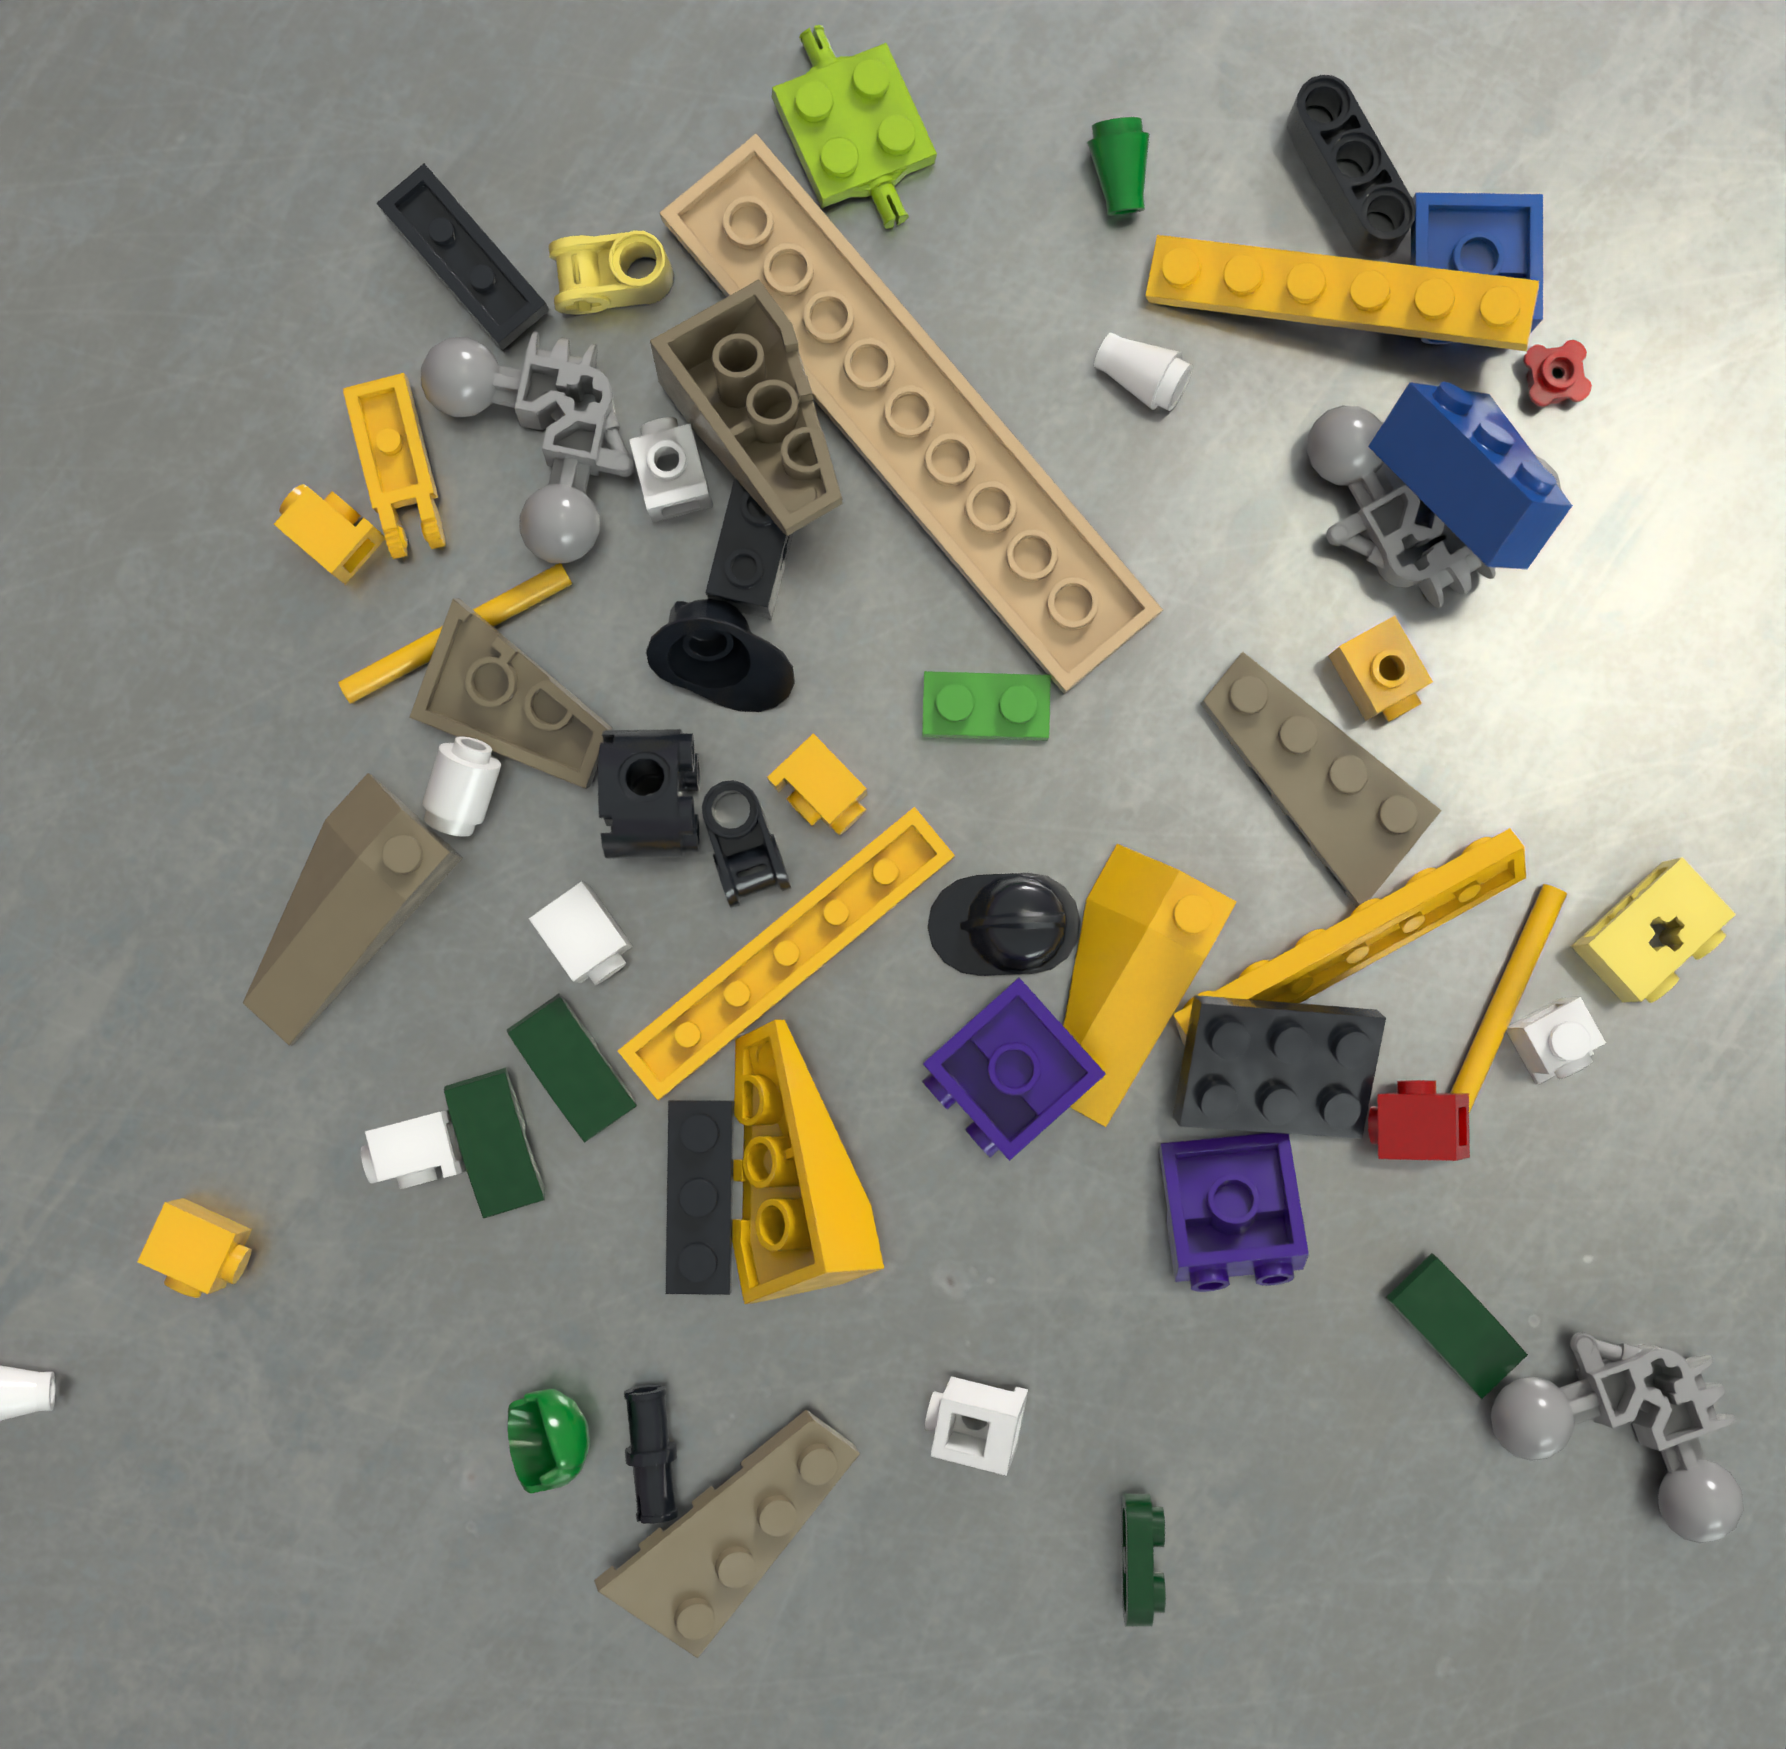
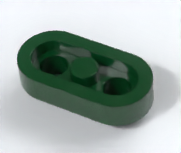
[1121,1494,1166,1627]

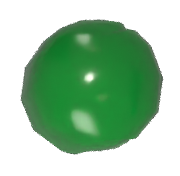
[507,1389,590,1493]

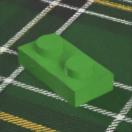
[922,671,1051,741]

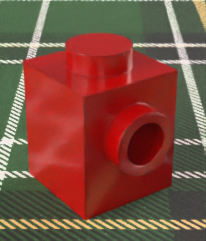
[1368,1080,1470,1161]

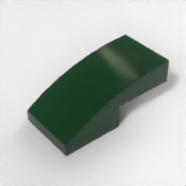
[507,993,637,1143]
[444,1068,545,1219]
[1386,1253,1528,1399]

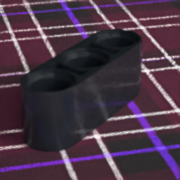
[1287,75,1416,259]

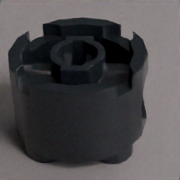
[598,729,700,859]

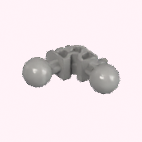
[421,331,635,563]
[1307,405,1562,608]
[1491,1332,1744,1543]

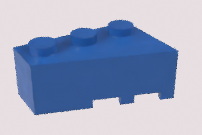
[1368,382,1573,569]

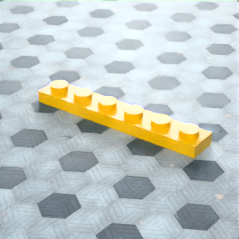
[1145,235,1539,351]
[618,807,955,1100]
[1173,828,1526,1046]

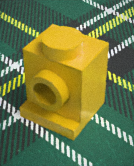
[274,484,385,585]
[767,733,867,836]

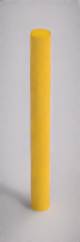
[338,563,573,704]
[1450,884,1567,1114]

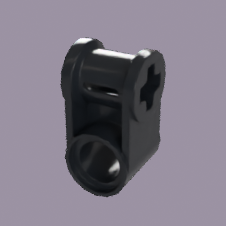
[702,780,791,908]

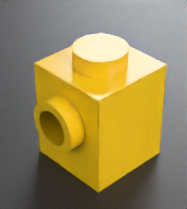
[1328,615,1433,722]
[137,1198,252,1298]

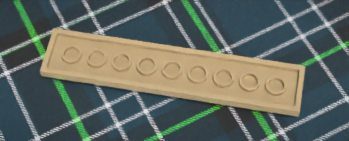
[660,134,1163,694]

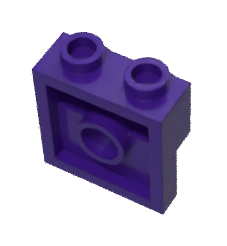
[922,977,1106,1161]
[1159,1133,1309,1292]

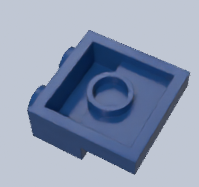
[1409,192,1543,344]

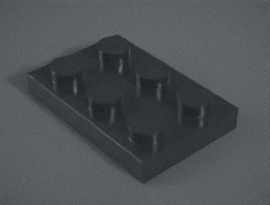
[1172,995,1386,1139]

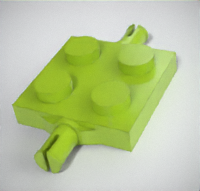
[771,25,937,229]

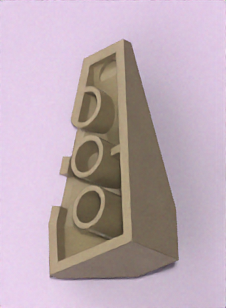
[650,279,843,536]
[243,773,463,1046]

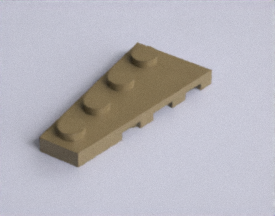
[1200,652,1442,908]
[594,1410,860,1658]

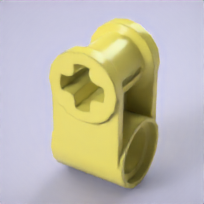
[549,230,674,315]

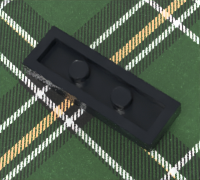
[376,163,549,350]
[666,1100,734,1295]

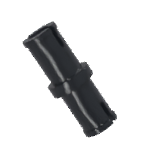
[624,1385,678,1524]

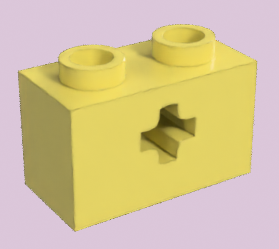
[1571,857,1736,1003]

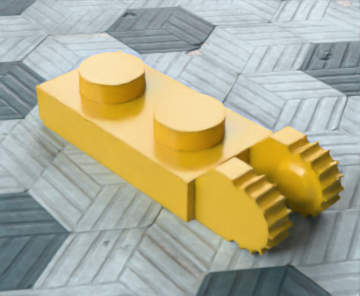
[343,373,446,559]

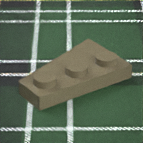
[409,598,612,789]

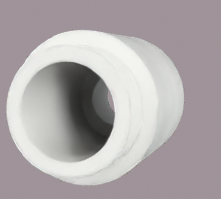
[422,736,501,836]

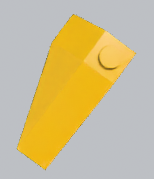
[1063,844,1236,1127]
[732,1020,884,1304]

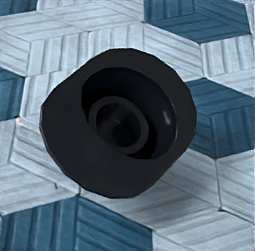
[646,599,795,712]
[927,873,1081,976]

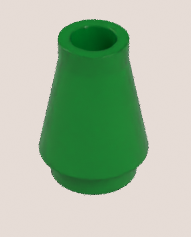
[1087,117,1150,215]

